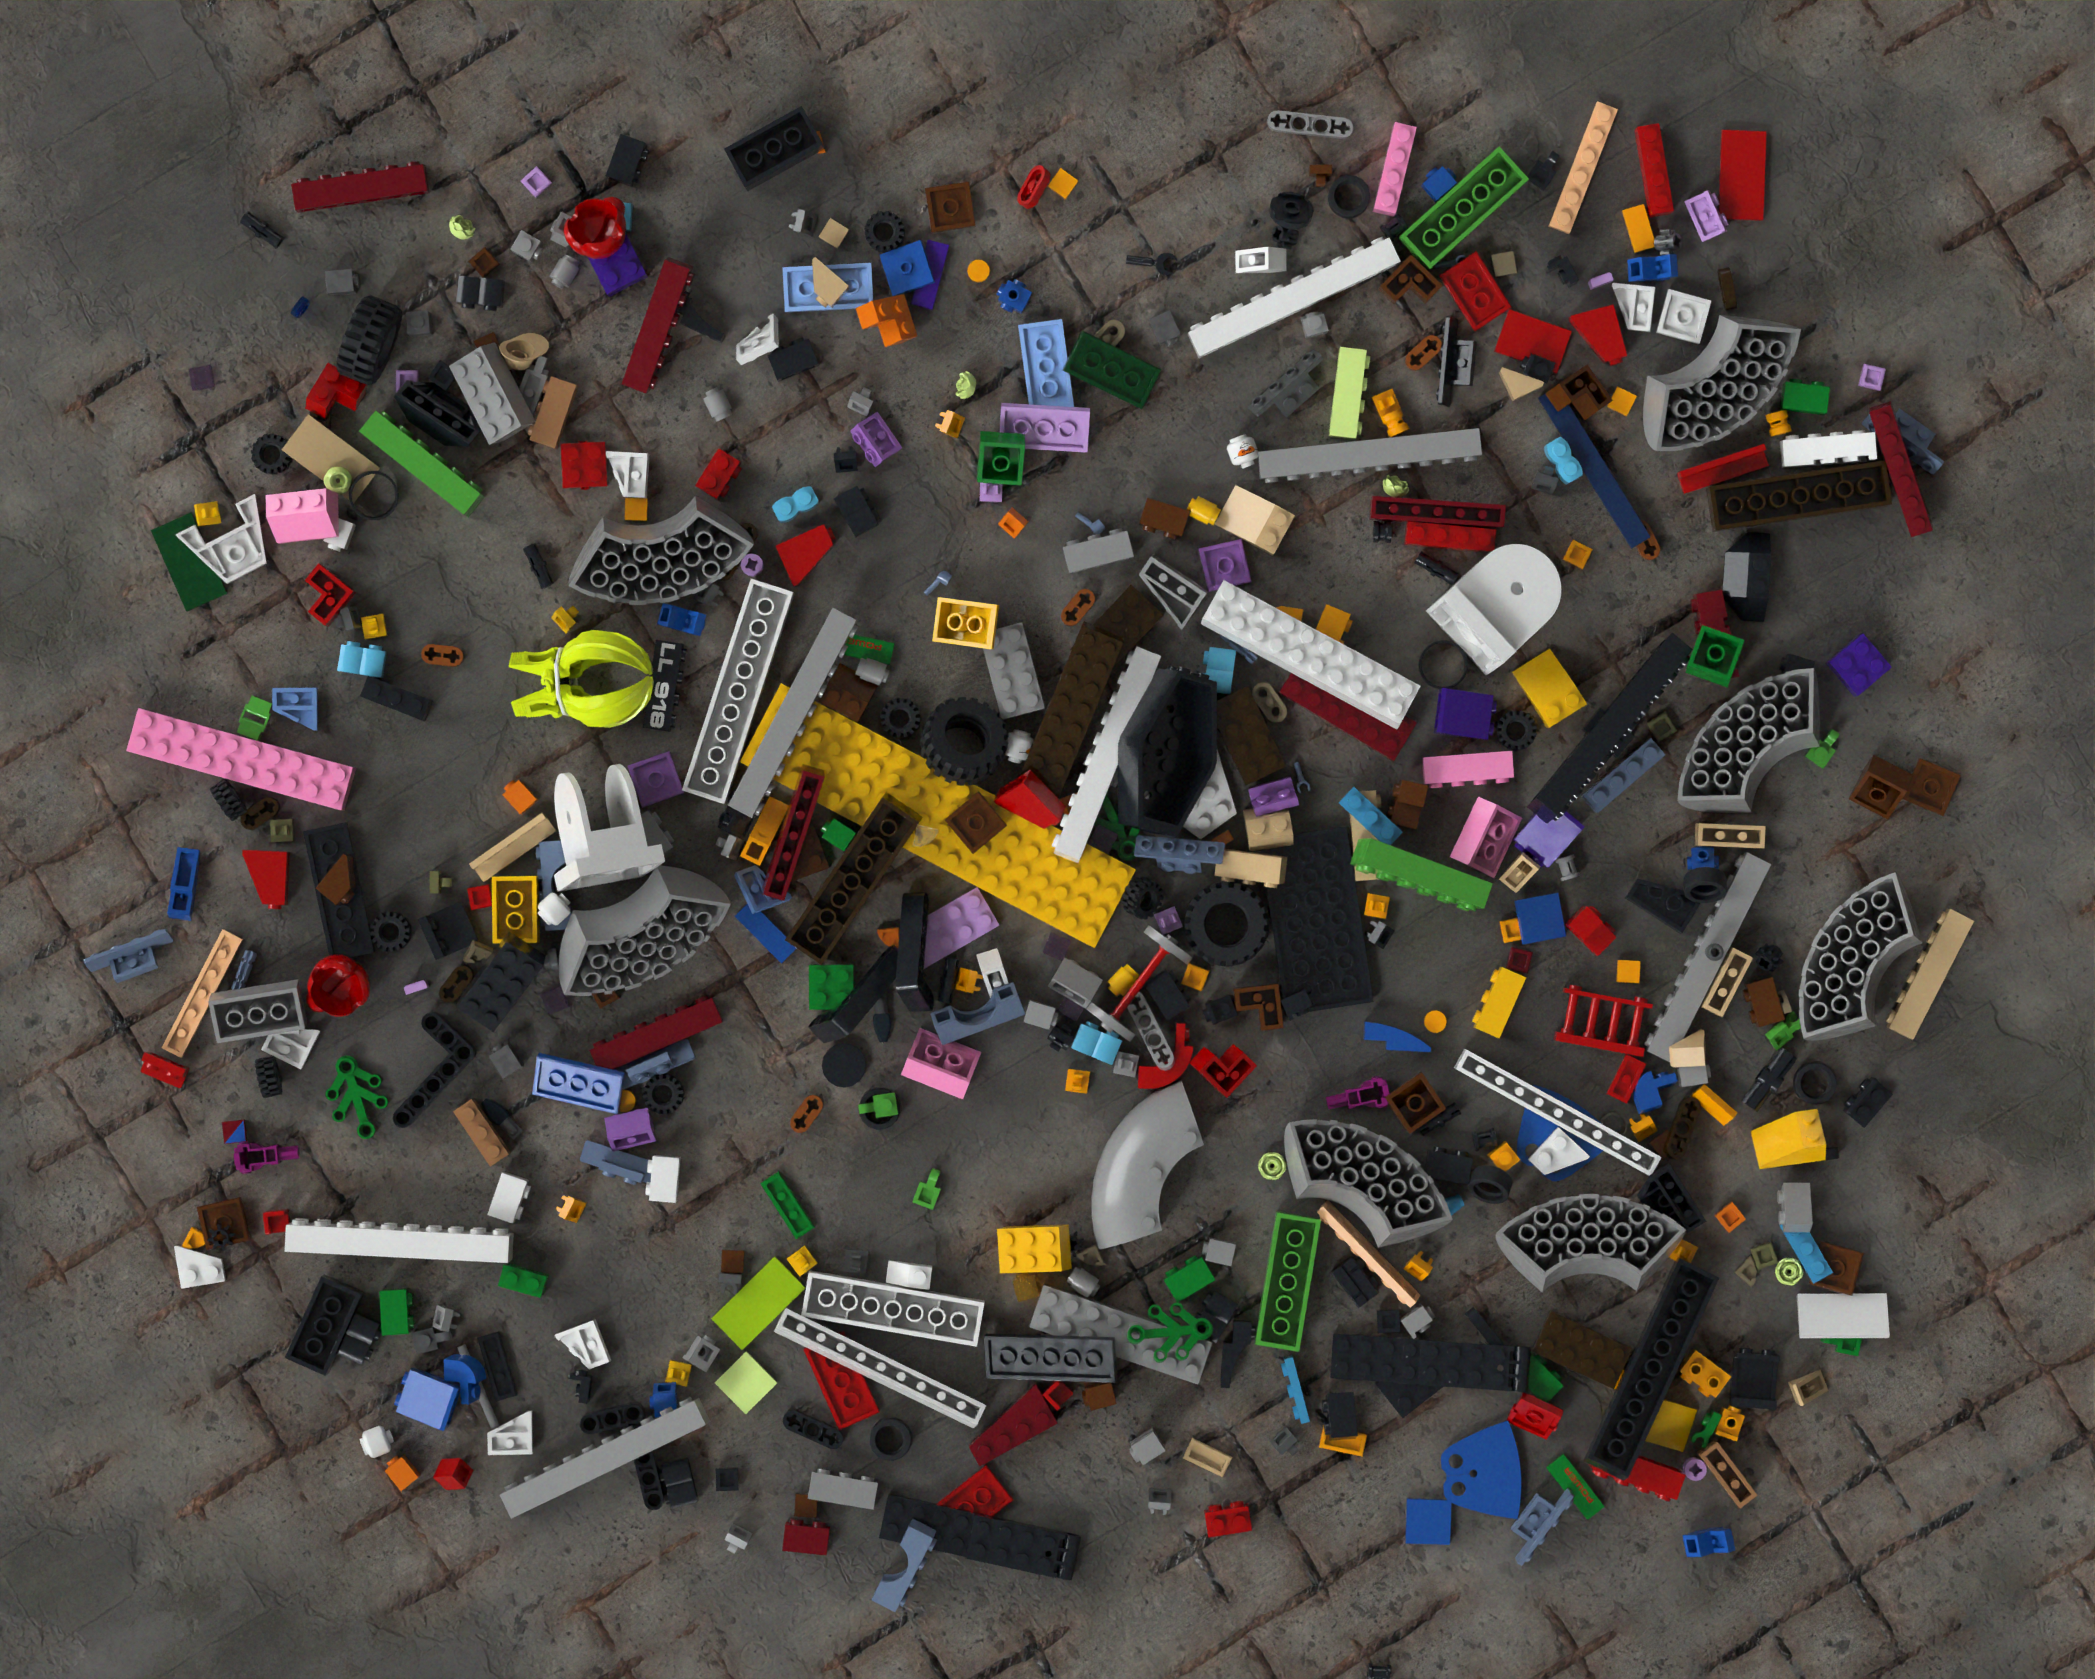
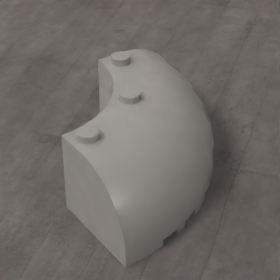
[1643,315,1801,451]
[568,496,754,605]
[1677,668,1820,813]
[559,865,731,996]
[1799,872,1923,1041]
[1091,1079,1204,1249]
[1284,1119,1453,1248]
[1496,1194,1686,1293]

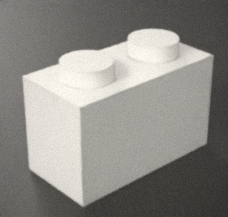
[645,1155,681,1203]
[487,1172,531,1224]

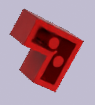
[305,363,367,419]
[305,563,357,627]
[1564,906,1617,956]
[1189,1044,1257,1098]

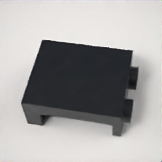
[1729,1348,1780,1410]

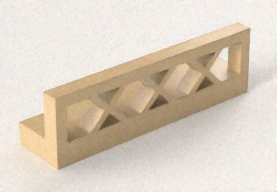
[469,813,557,882]

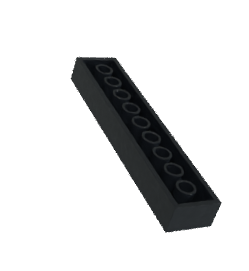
[1527,633,1693,824]
[1583,1258,1719,1481]

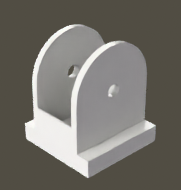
[1426,544,1561,675]
[554,764,665,892]

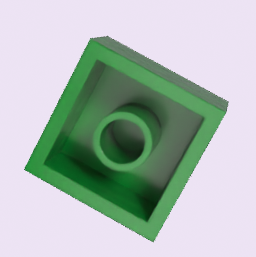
[977,431,1025,485]
[1685,625,1745,688]
[809,964,854,1010]

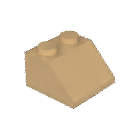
[1243,808,1294,852]

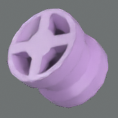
[741,553,764,577]
[1682,1457,1707,1481]

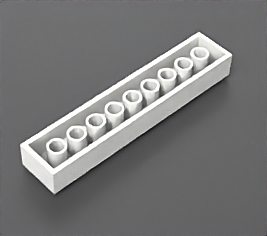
[682,579,795,804]
[1201,580,1421,729]
[285,1218,514,1263]

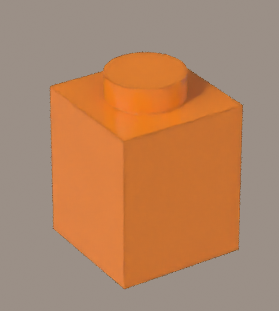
[502,780,539,815]
[385,1454,421,1491]

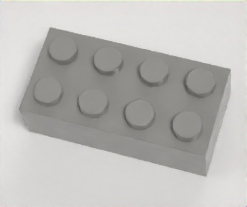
[449,343,536,445]
[983,622,1045,720]
[208,979,307,1043]

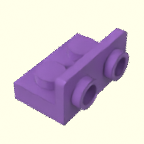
[851,412,902,467]
[1248,777,1299,817]

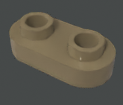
[1094,320,1125,346]
[1251,682,1287,723]

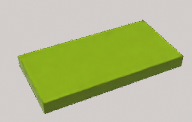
[711,1256,806,1350]

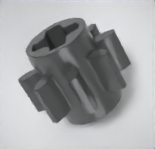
[1654,229,1682,256]

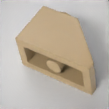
[812,257,849,308]

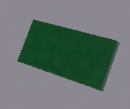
[1062,330,1161,409]
[151,512,228,612]

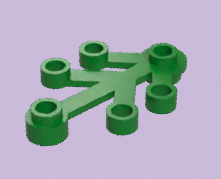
[1092,789,1140,861]
[325,1055,389,1139]
[1127,1302,1213,1363]

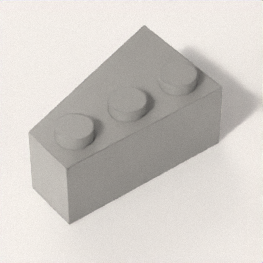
[1139,554,1208,630]

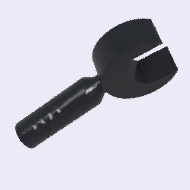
[1126,253,1177,276]

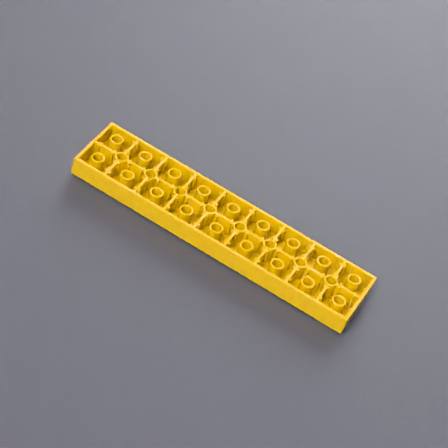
[740,683,1136,948]

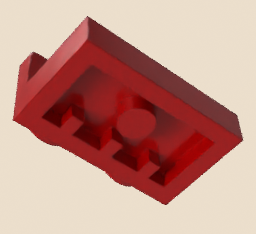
[695,448,742,500]
[140,1051,190,1088]
[1204,1501,1252,1538]

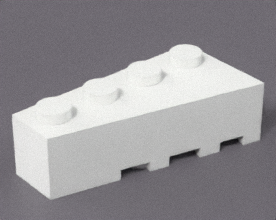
[1780,430,1877,468]

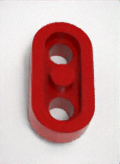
[1017,165,1051,209]

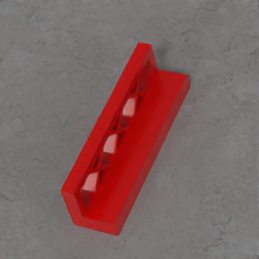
[1677,444,1769,494]

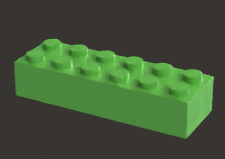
[1399,146,1529,272]
[359,410,485,518]
[1350,838,1493,911]
[1254,1211,1321,1352]

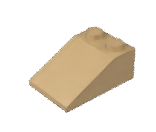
[1215,485,1295,556]

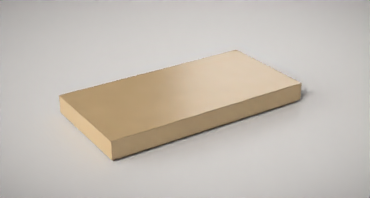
[281,414,380,503]

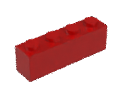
[1634,123,1674,218]
[1404,521,1496,553]

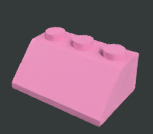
[266,488,339,544]
[1450,797,1522,878]
[901,1028,981,1099]

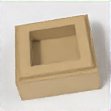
[819,218,849,249]

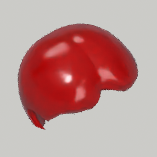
[564,197,626,259]
[306,954,370,1017]

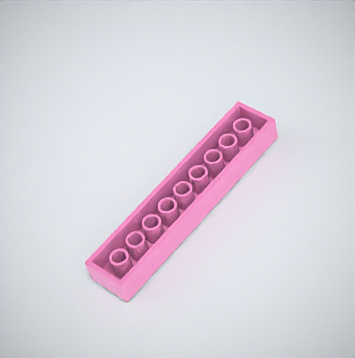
[126,708,356,811]

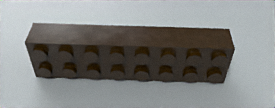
[1706,461,1892,532]
[1020,621,1125,799]
[785,792,923,965]

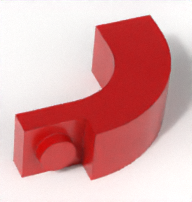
[1138,1023,1193,1089]

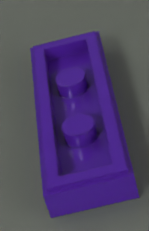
[911,240,949,310]

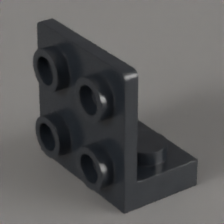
[417,902,478,960]

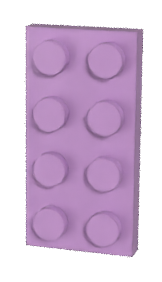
[1000,403,1090,452]
[924,887,999,969]

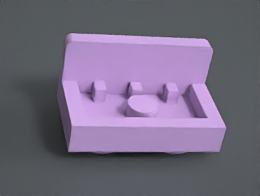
[1684,190,1729,242]

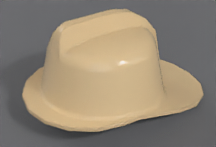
[499,333,549,370]

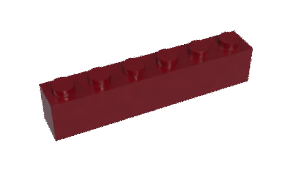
[291,161,430,213]
[622,257,695,393]
[1869,401,1933,537]
[1369,496,1506,529]
[762,764,825,901]
[589,995,724,1069]

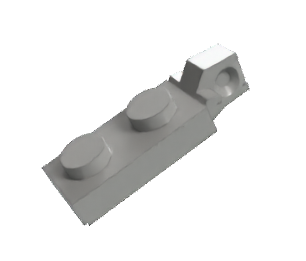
[519,356,549,417]

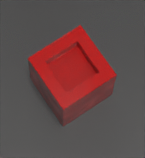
[263,1209,290,1235]
[1042,1381,1074,1411]
[433,1458,474,1490]

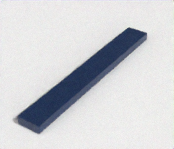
[1538,393,1650,549]

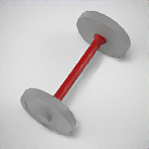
[1087,925,1192,1041]

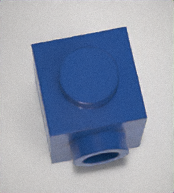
[1421,166,1457,203]
[650,1382,678,1418]

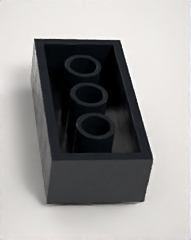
[724,106,825,192]
[457,932,546,1032]
[285,1274,365,1376]

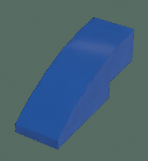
[167,847,200,921]
[1363,1021,1431,1052]

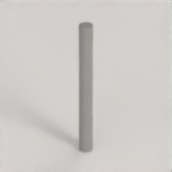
[457,1344,499,1429]

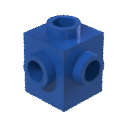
[996,279,1032,314]
[1687,846,1719,870]

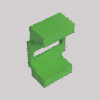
[237,695,272,741]

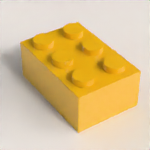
[492,876,540,944]
[997,1224,1072,1273]

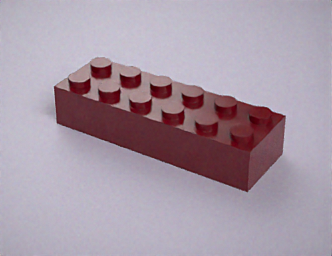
[1279,673,1417,761]

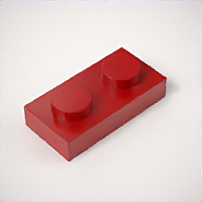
[1606,1054,1646,1104]

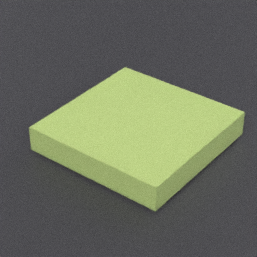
[715,1351,778,1414]

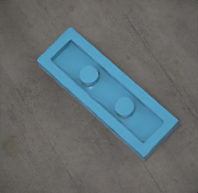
[1339,787,1403,845]
[1780,1225,1833,1284]
[1281,1355,1310,1424]

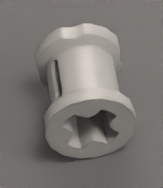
[1555,854,1580,881]

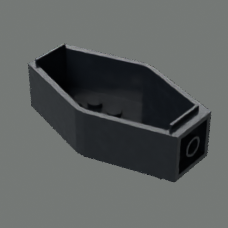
[1118,666,1217,837]

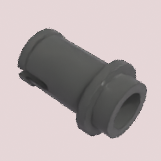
[1705,943,1724,961]

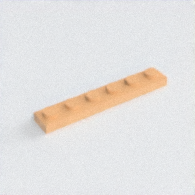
[1549,101,1618,234]
[162,929,243,1058]
[1317,1200,1420,1308]

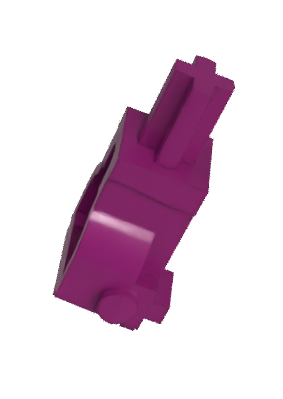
[1326,1075,1389,1110]
[234,1141,300,1174]

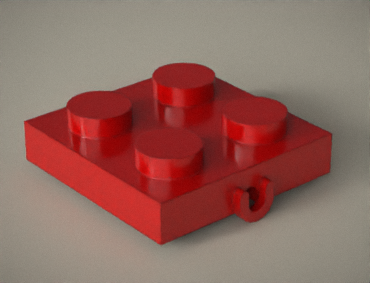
[560,441,607,490]
[1506,1392,1564,1440]

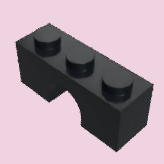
[360,676,433,721]

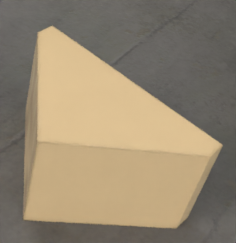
[1499,367,1544,401]
[1499,853,1541,893]
[1669,1029,1706,1067]
[1788,1370,1828,1406]

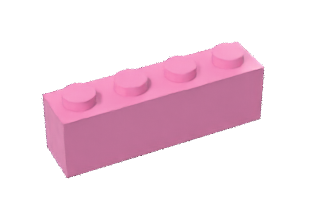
[1373,122,1417,217]
[1422,751,1514,788]

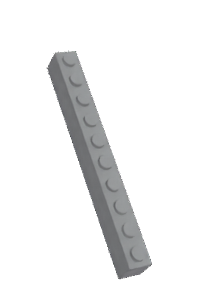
[1258,428,1482,483]
[728,608,858,818]
[1644,852,1771,1062]
[500,1397,711,1519]

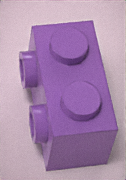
[604,1108,656,1152]

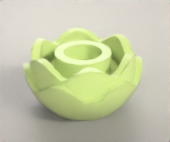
[449,215,476,240]
[956,371,976,399]
[324,467,352,494]
[1383,475,1409,498]
[1258,1152,1286,1180]
[1775,1258,1803,1285]

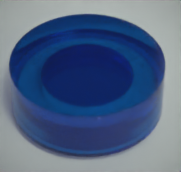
[290,296,310,319]

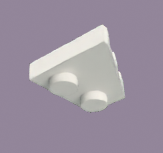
[1612,283,1656,332]
[736,313,779,365]
[606,451,650,498]
[261,1029,321,1069]
[1528,1127,1590,1175]
[174,1245,226,1289]
[555,1319,611,1369]
[487,1411,533,1455]

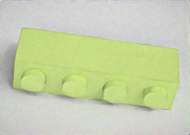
[1329,347,1370,440]

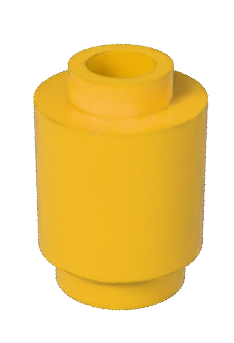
[1187,496,1221,525]
[1107,964,1140,997]

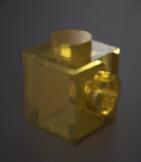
[1012,1272,1040,1302]

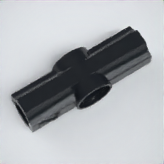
[1741,1047,1797,1112]

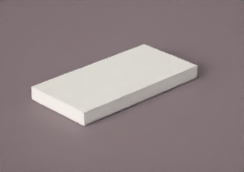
[1797,1293,1890,1338]

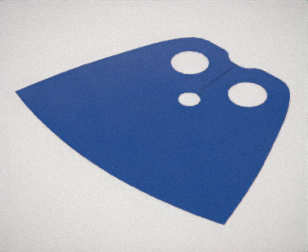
[1517,1084,1603,1181]
[1441,1421,1521,1519]

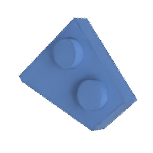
[272,688,318,731]

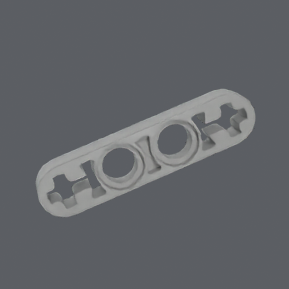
[1267,110,1353,139]
[1127,992,1175,1070]

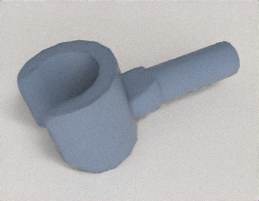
[1435,255,1466,268]
[1075,512,1106,534]
[924,571,952,596]
[1294,762,1310,793]

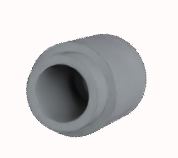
[549,254,580,289]
[703,387,732,422]
[855,658,890,685]
[1066,1267,1100,1298]

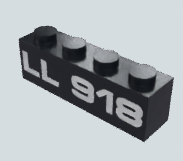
[643,640,687,732]

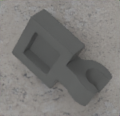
[412,1327,453,1354]

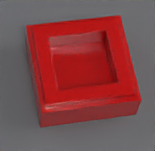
[467,884,492,910]

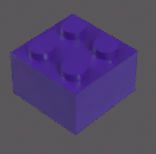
[588,235,648,297]
[1826,633,1892,697]

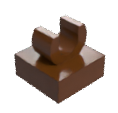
[1309,164,1332,187]

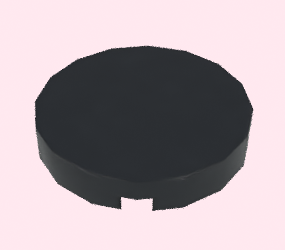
[1269,192,1314,229]
[822,1043,866,1088]

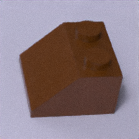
[818,663,878,723]
[1849,755,1913,819]
[316,853,356,905]
[1385,1072,1446,1134]

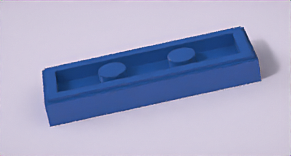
[735,904,797,963]

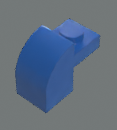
[1627,254,1678,282]
[657,603,706,636]
[1633,1071,1678,1115]
[444,1354,486,1405]
[1682,1527,1735,1557]

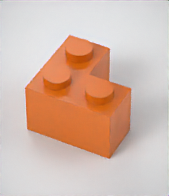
[856,294,917,347]

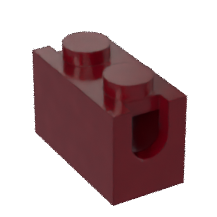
[782,1519,830,1556]

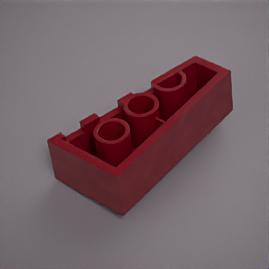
[1690,590,1740,682]
[969,1382,1058,1466]

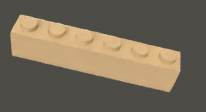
[1886,909,1974,1040]

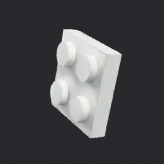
[1656,289,1711,344]

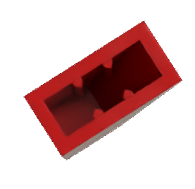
[1569,304,1627,366]
[776,524,836,587]
[993,770,1066,829]
[242,850,290,909]

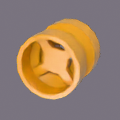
[1381,409,1410,438]
[1765,410,1792,437]

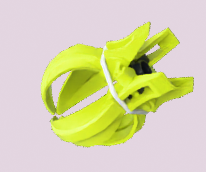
[508,630,654,728]

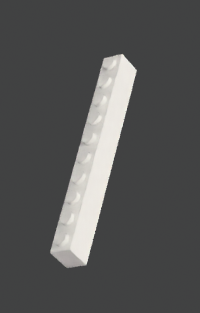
[1188,236,1401,358]
[1052,646,1161,863]
[1454,1049,1662,1176]
[774,1308,986,1428]

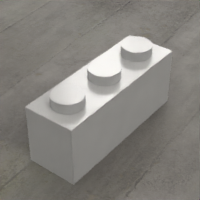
[1063,528,1134,574]
[808,1469,878,1510]

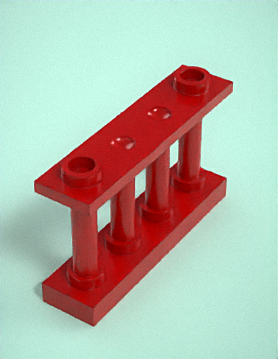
[1554,984,1653,1057]

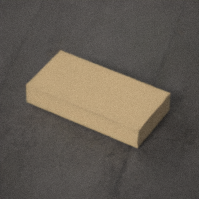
[1183,1438,1232,1477]

